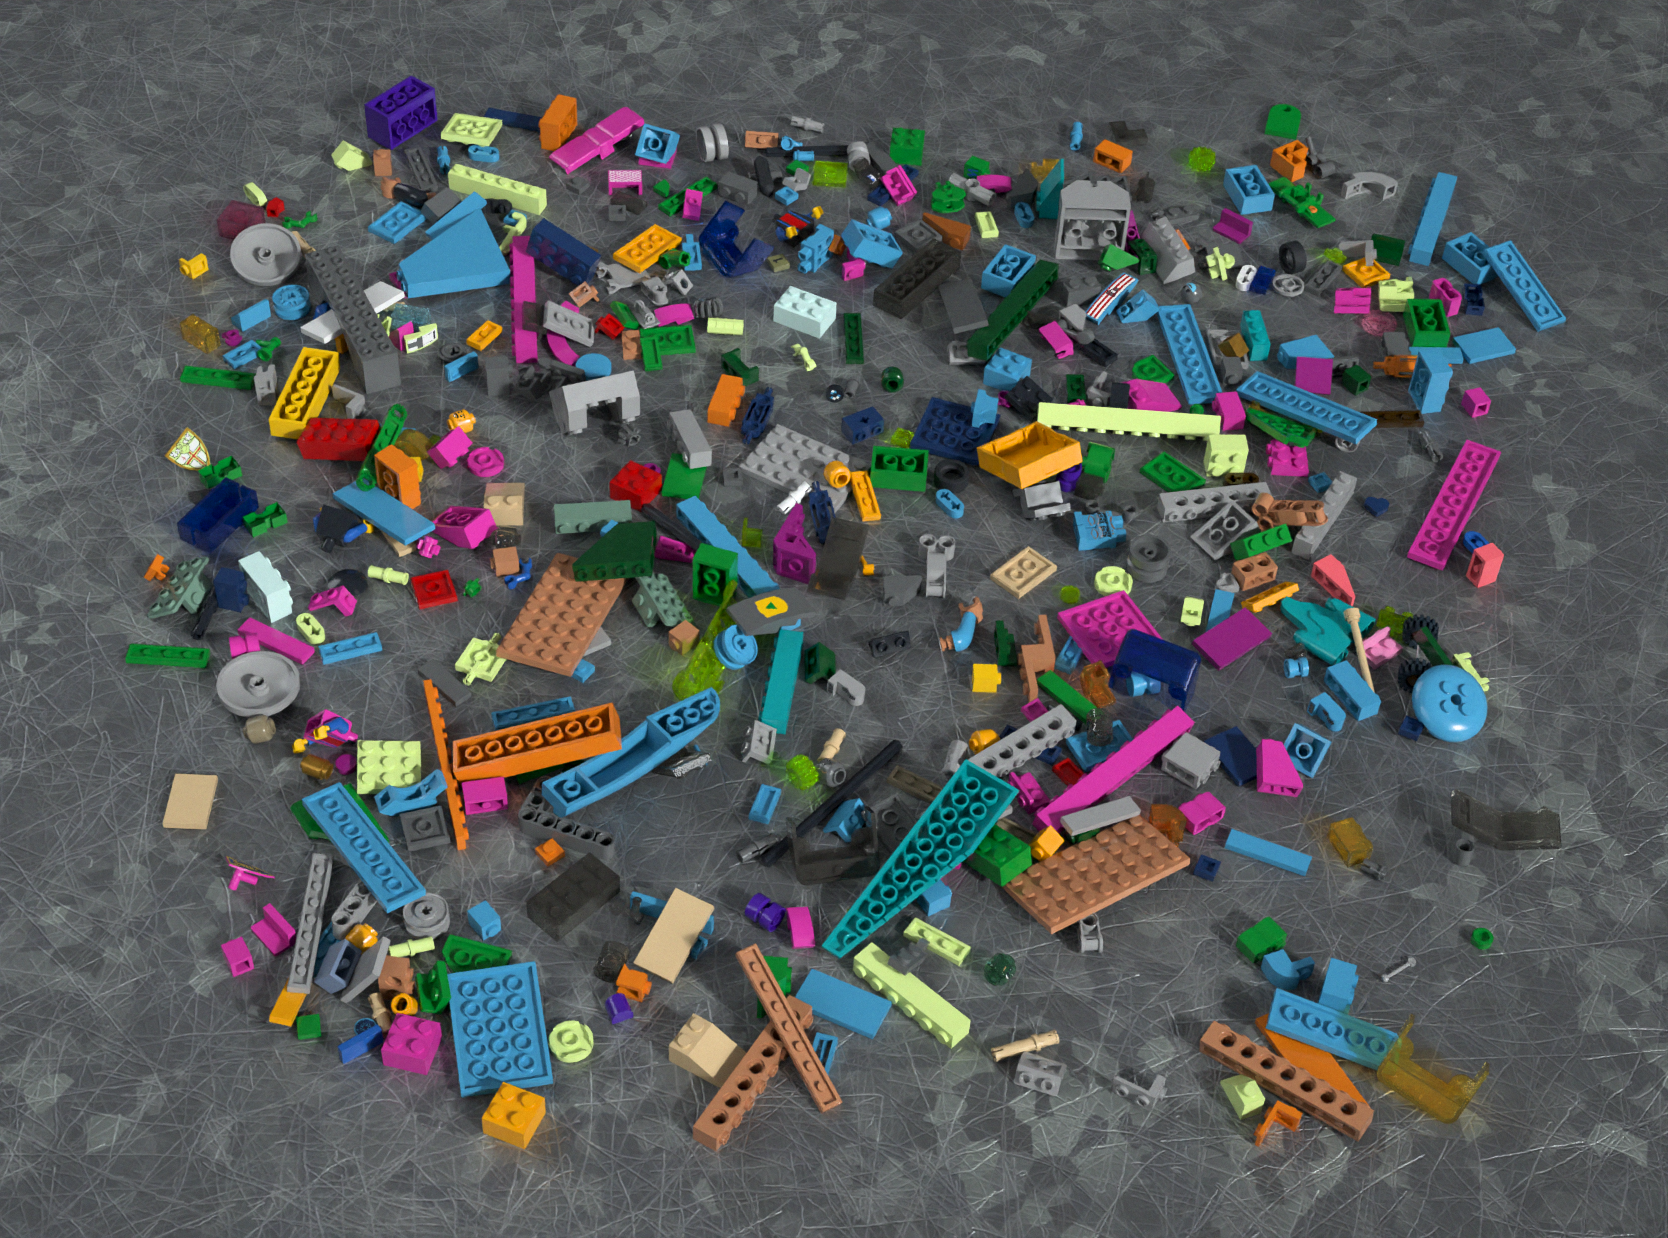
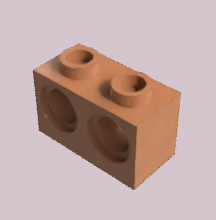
[1231,552,1278,591]
[378,955,415,1000]

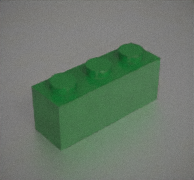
[1230,523,1292,561]

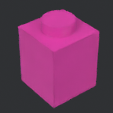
[1461,387,1491,418]
[221,937,254,977]

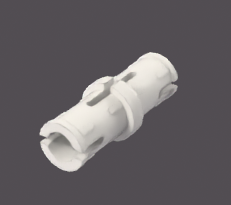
[777,481,812,515]

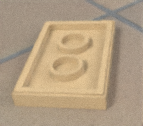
[990,546,1057,599]
[163,774,218,829]

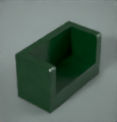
[721,348,759,387]

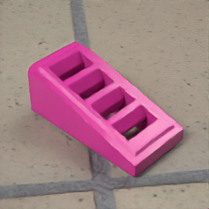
[655,535,695,563]

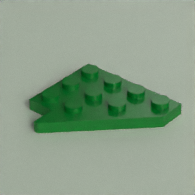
[1245,407,1318,448]

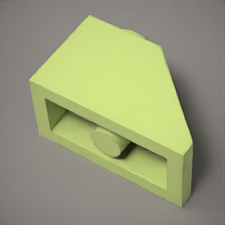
[331,140,373,171]
[1220,1074,1265,1120]

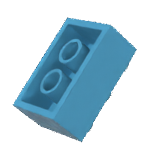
[1223,165,1275,215]
[841,219,903,269]
[1442,232,1499,285]
[981,244,1036,297]
[1408,348,1453,414]

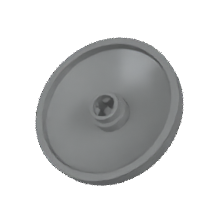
[230,223,301,286]
[216,651,300,718]

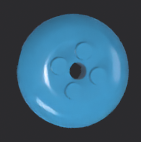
[1412,665,1487,743]

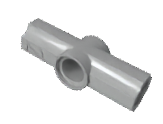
[948,173,996,207]

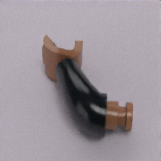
[380,177,436,209]

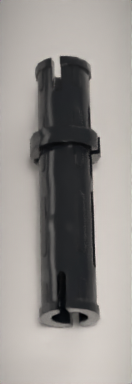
[191,588,218,640]

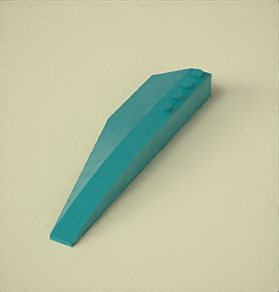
[821,759,1019,959]

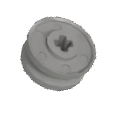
[403,893,450,940]

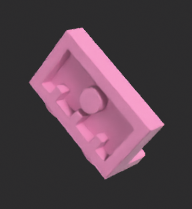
[1362,626,1403,670]

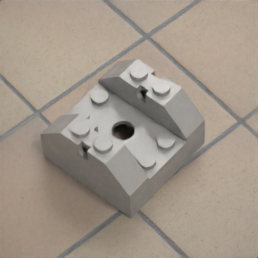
[1054,180,1131,260]
[549,370,640,436]

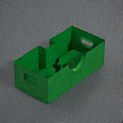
[198,456,242,491]
[243,502,288,538]

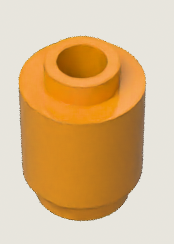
[391,993,418,1016]

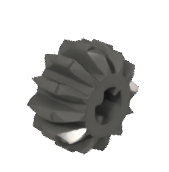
[693,296,723,319]

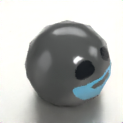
[1181,282,1202,304]

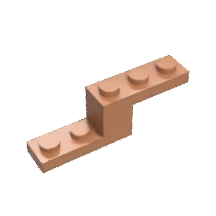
[1017,615,1056,703]

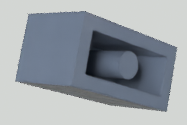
[314,939,362,994]

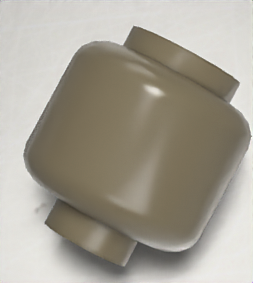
[243,715,276,744]

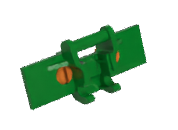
[1268,177,1336,228]

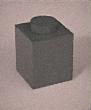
[1220,357,1243,385]

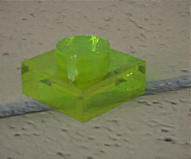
[1323,247,1347,263]
[890,427,915,448]

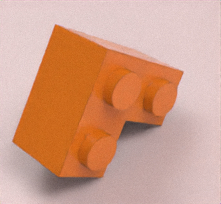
[1270,140,1308,182]

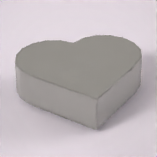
[1215,573,1240,593]

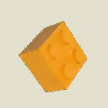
[482,1082,546,1149]

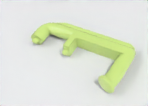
[499,212,527,255]

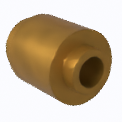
[300,754,333,780]

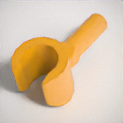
[859,555,874,575]

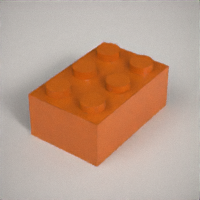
[538,94,577,151]
[374,444,421,509]

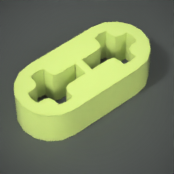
[243,182,267,208]
[296,613,325,645]

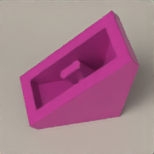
[389,321,414,351]

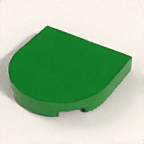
[1131,355,1175,383]

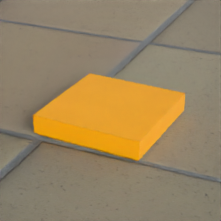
[1342,257,1391,288]

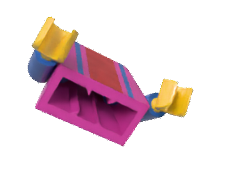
[292,709,358,754]

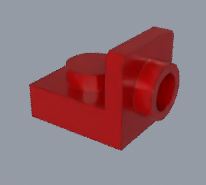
[594,313,625,340]

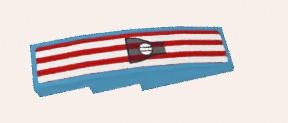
[1085,273,1138,325]

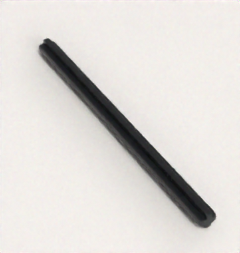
[761,740,903,867]

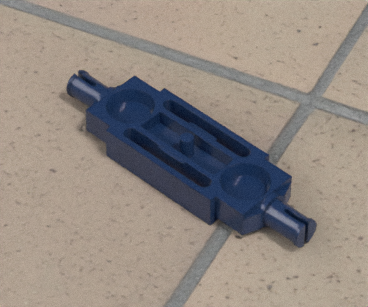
[741,387,774,445]
[809,481,839,553]

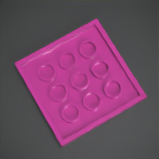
[1057,590,1165,671]

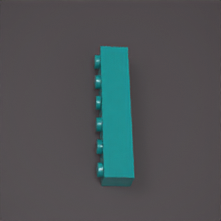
[758,629,804,734]

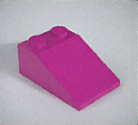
[1122,379,1182,412]
[431,506,497,549]

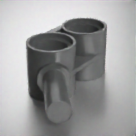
[1305,136,1335,179]

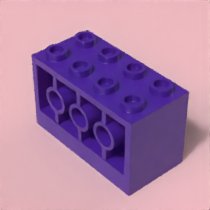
[364,76,438,150]

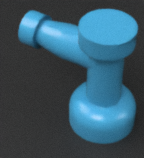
[781,136,803,150]

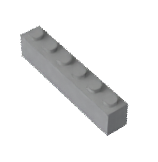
[1291,471,1357,560]

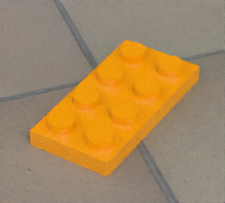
[613,224,682,273]

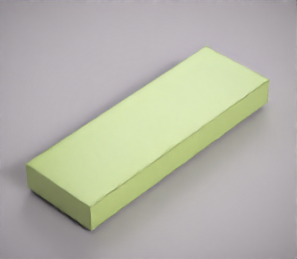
[903,917,971,966]

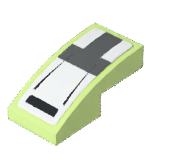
[404,323,438,353]

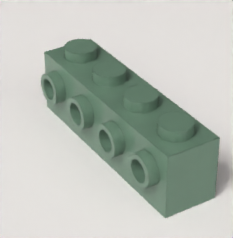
[554,500,632,534]

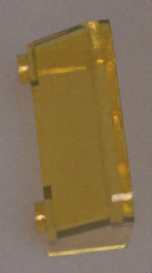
[1377,1014,1490,1124]

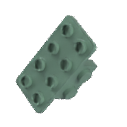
[147,556,214,619]
[632,573,696,628]

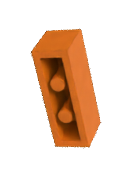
[707,374,745,427]

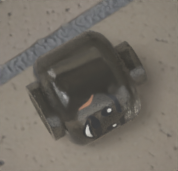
[492,526,521,549]

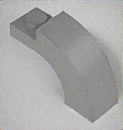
[1341,172,1398,200]

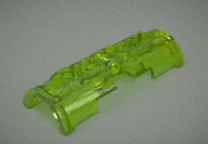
[672,579,738,701]

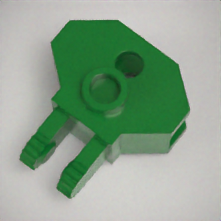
[931,181,966,213]

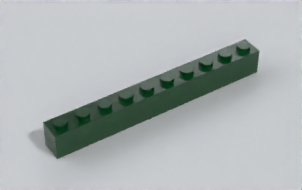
[966,260,1059,361]

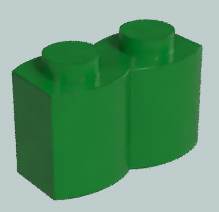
[1235,916,1287,964]

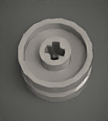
[696,123,729,163]

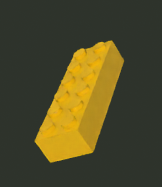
[269,347,341,439]

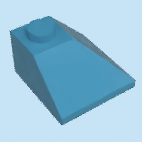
[635,123,680,164]
[1284,723,1332,778]

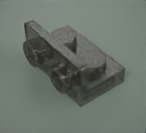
[522,301,547,341]

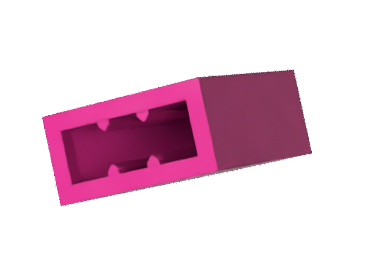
[1256,739,1303,797]

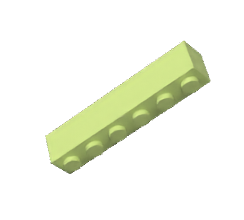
[448,164,547,215]
[853,942,971,1049]

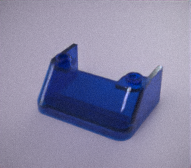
[698,200,774,278]
[1109,629,1201,712]

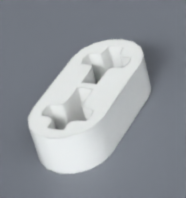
[1235,265,1257,291]

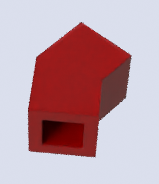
[266,197,285,217]

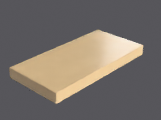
[634,888,714,984]

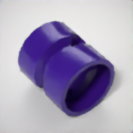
[1056,463,1082,492]
[745,893,786,932]

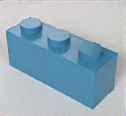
[1324,660,1381,721]

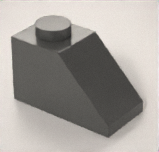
[882,575,922,606]

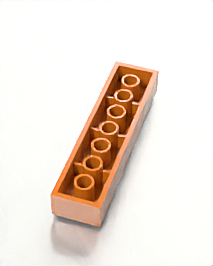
[453,702,622,788]

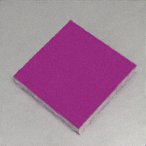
[1294,356,1333,395]

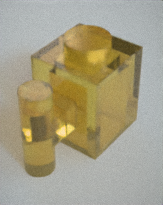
[1031,158,1059,182]

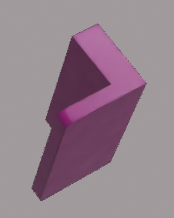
[1213,208,1253,244]

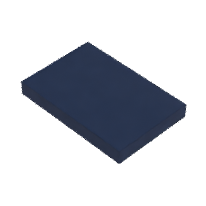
[1204,726,1257,787]

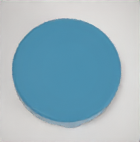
[576,353,612,381]

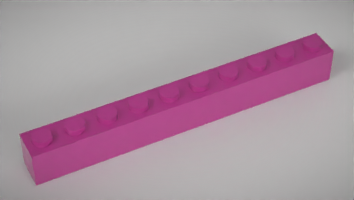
[509,236,538,363]
[1032,706,1195,834]

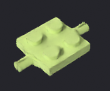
[455,633,506,686]

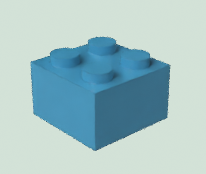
[983,348,1032,391]
[1318,958,1359,1015]

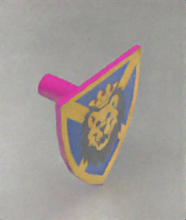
[225,856,275,891]

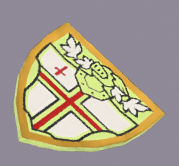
[165,427,210,471]

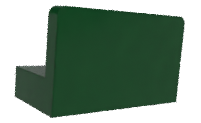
[1371,233,1406,266]
[805,642,836,684]

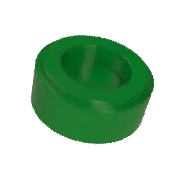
[1470,928,1494,950]

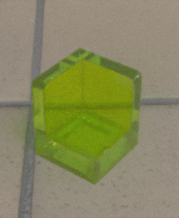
[742,517,763,548]

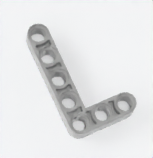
[332,854,377,940]

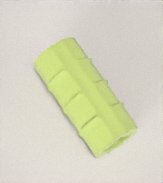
[707,317,744,335]

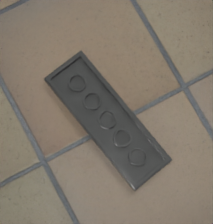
[938,278,989,334]

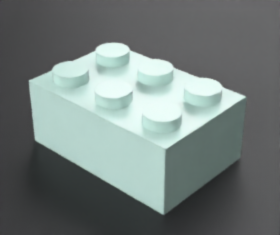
[773,286,837,339]
[238,551,293,623]

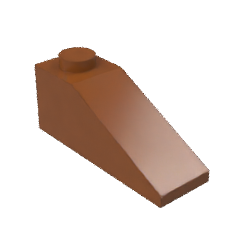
[922,212,971,250]

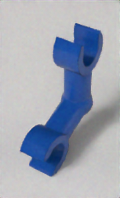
[504,557,532,589]

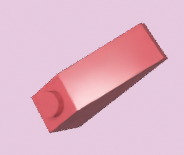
[1311,554,1355,606]

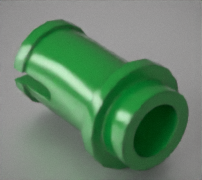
[1189,404,1204,414]

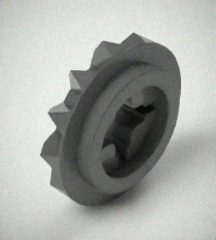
[438,343,467,364]

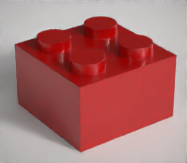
[609,460,662,512]

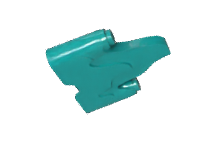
[1280,596,1376,666]

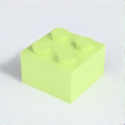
[1204,435,1249,476]

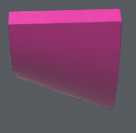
[1334,286,1372,314]

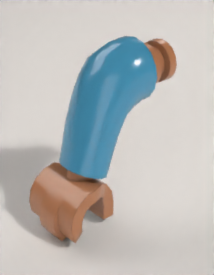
[939,596,983,652]

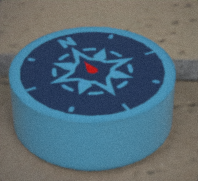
[354,1018,376,1036]

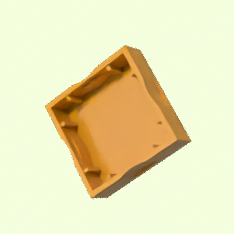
[977,421,1082,489]

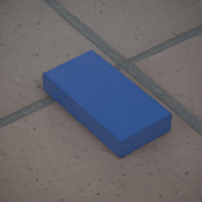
[337,1024,384,1064]

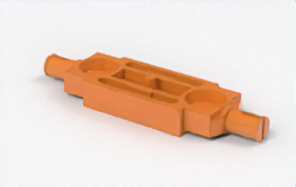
[1373,355,1451,378]

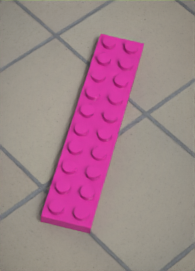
[1407,440,1501,571]

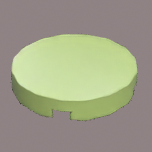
[1094,566,1133,596]
[548,1020,594,1063]

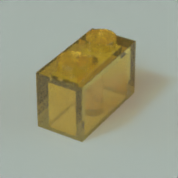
[180,314,221,354]
[1327,817,1373,868]

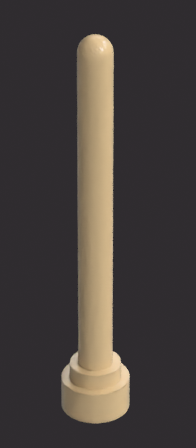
[1343,608,1375,693]

